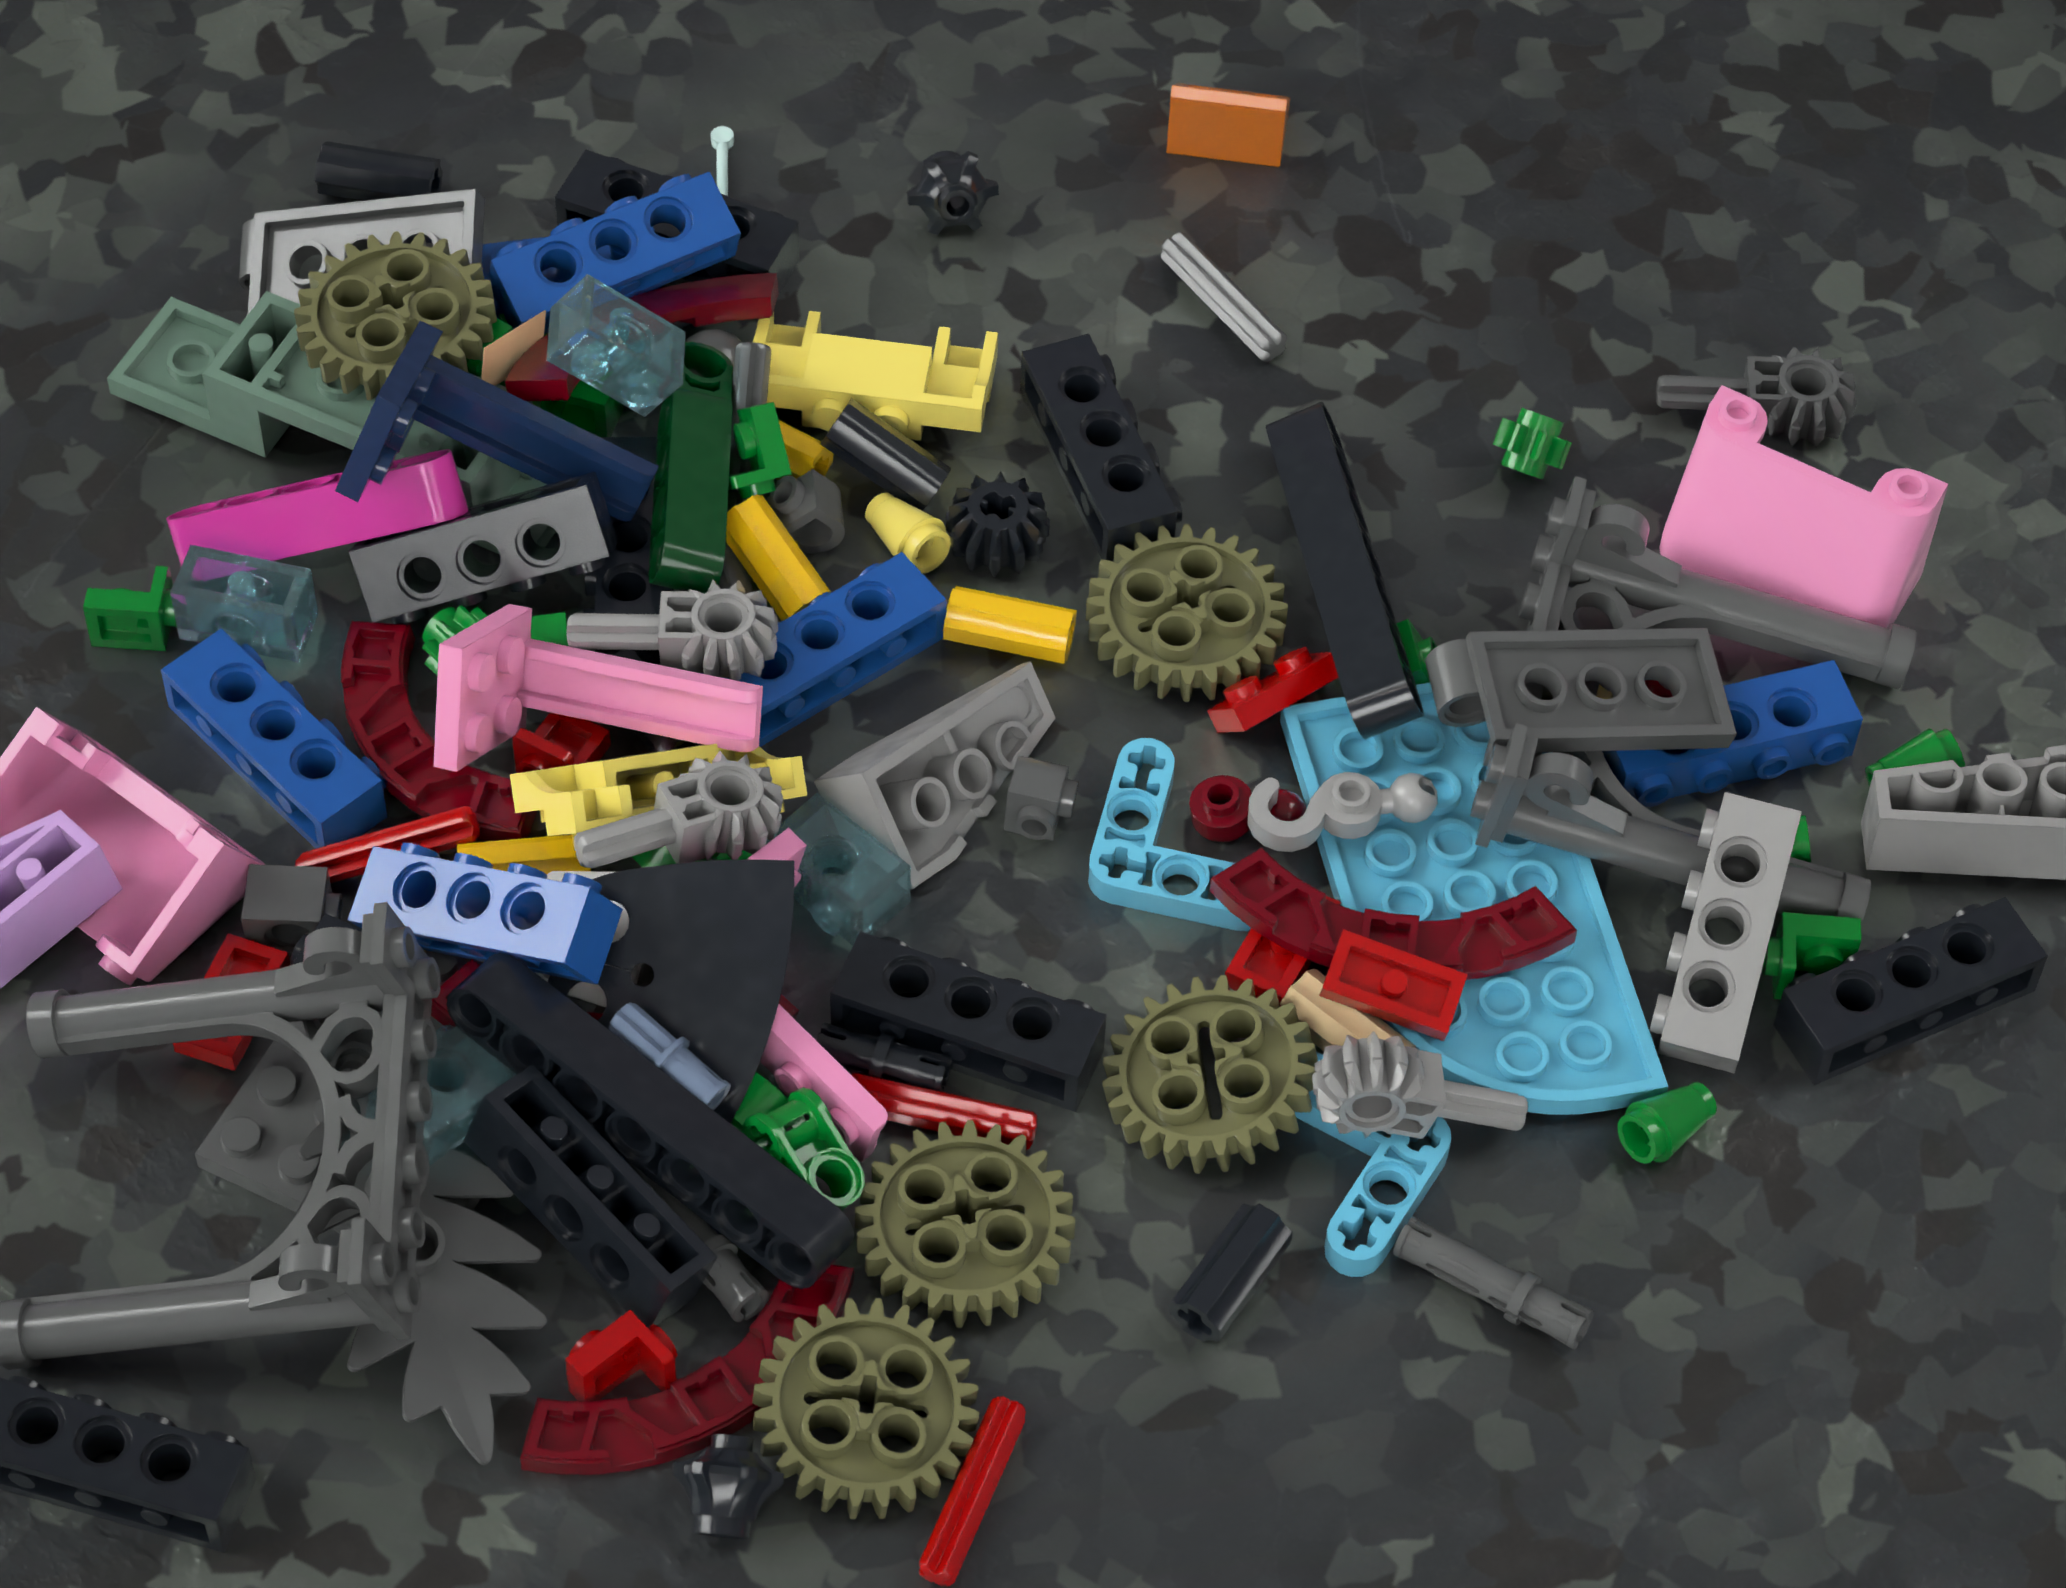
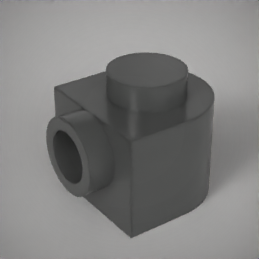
[767,469,845,554]
[1003,756,1079,841]

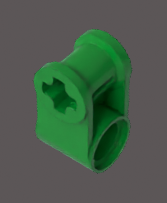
[743,1087,865,1211]

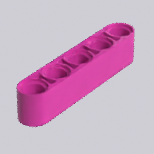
[166,449,469,579]

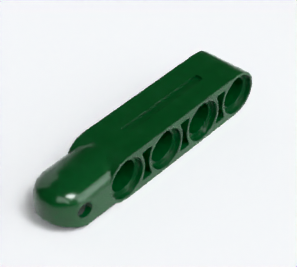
[648,342,733,594]

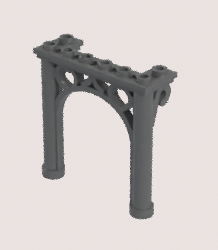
[1470,476,1917,924]
[0,902,441,1370]

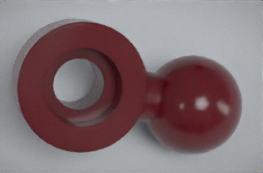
[1189,775,1307,842]

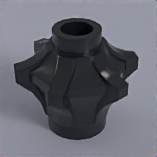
[907,151,999,235]
[672,1434,784,1539]

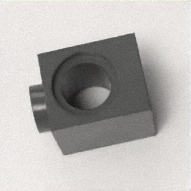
[241,864,343,956]

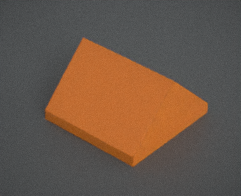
[1166,83,1291,167]

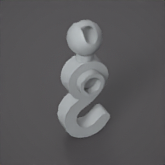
[1248,772,1438,852]

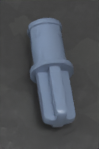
[608,1003,731,1110]

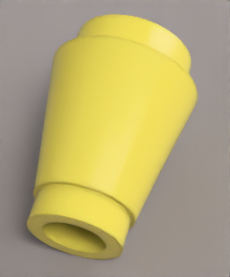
[865,492,951,573]

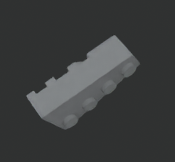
[1861,745,2066,880]

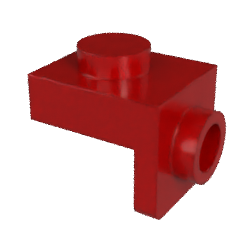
[512,712,611,773]
[565,1310,678,1401]

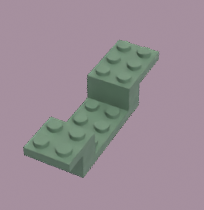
[107,291,556,554]

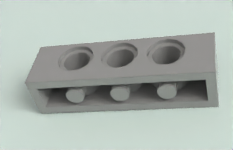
[1649,792,1802,1073]

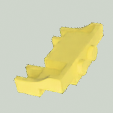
[753,311,998,441]
[510,744,807,845]

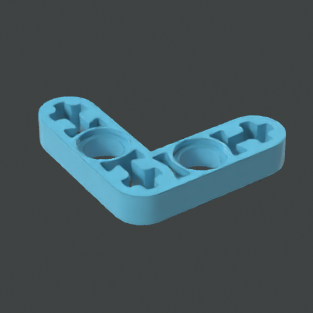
[1088,738,1251,931]
[1295,1052,1451,1277]

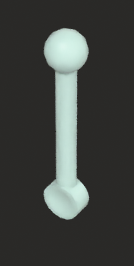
[711,126,734,196]

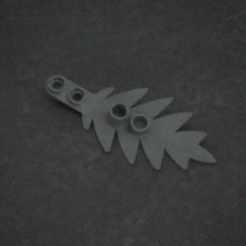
[295,1018,547,1465]

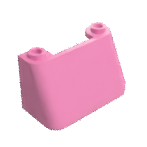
[1659,385,1948,628]
[0,707,266,986]

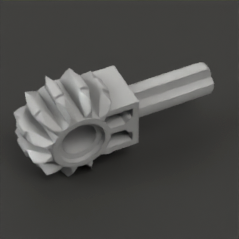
[567,580,778,681]
[573,750,783,869]
[1312,1031,1528,1139]

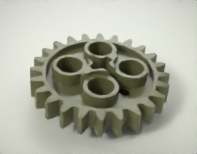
[294,231,497,400]
[1086,524,1288,702]
[1102,975,1318,1174]
[855,1120,1075,1328]
[752,1298,980,1519]

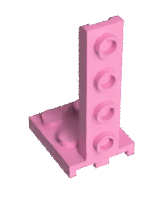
[434,604,763,772]
[746,828,888,1162]

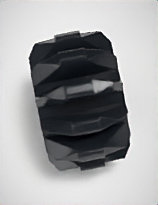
[945,471,1050,578]

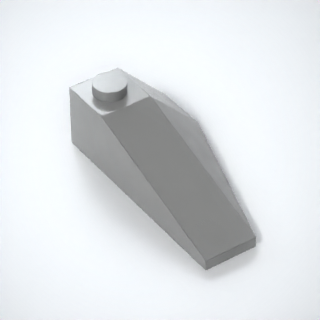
[814,662,1055,890]

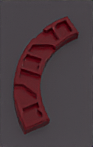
[505,273,779,401]
[341,621,537,841]
[1209,848,1577,980]
[520,1264,854,1475]

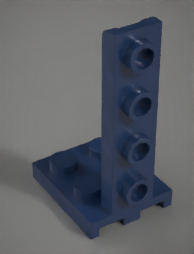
[335,321,659,522]

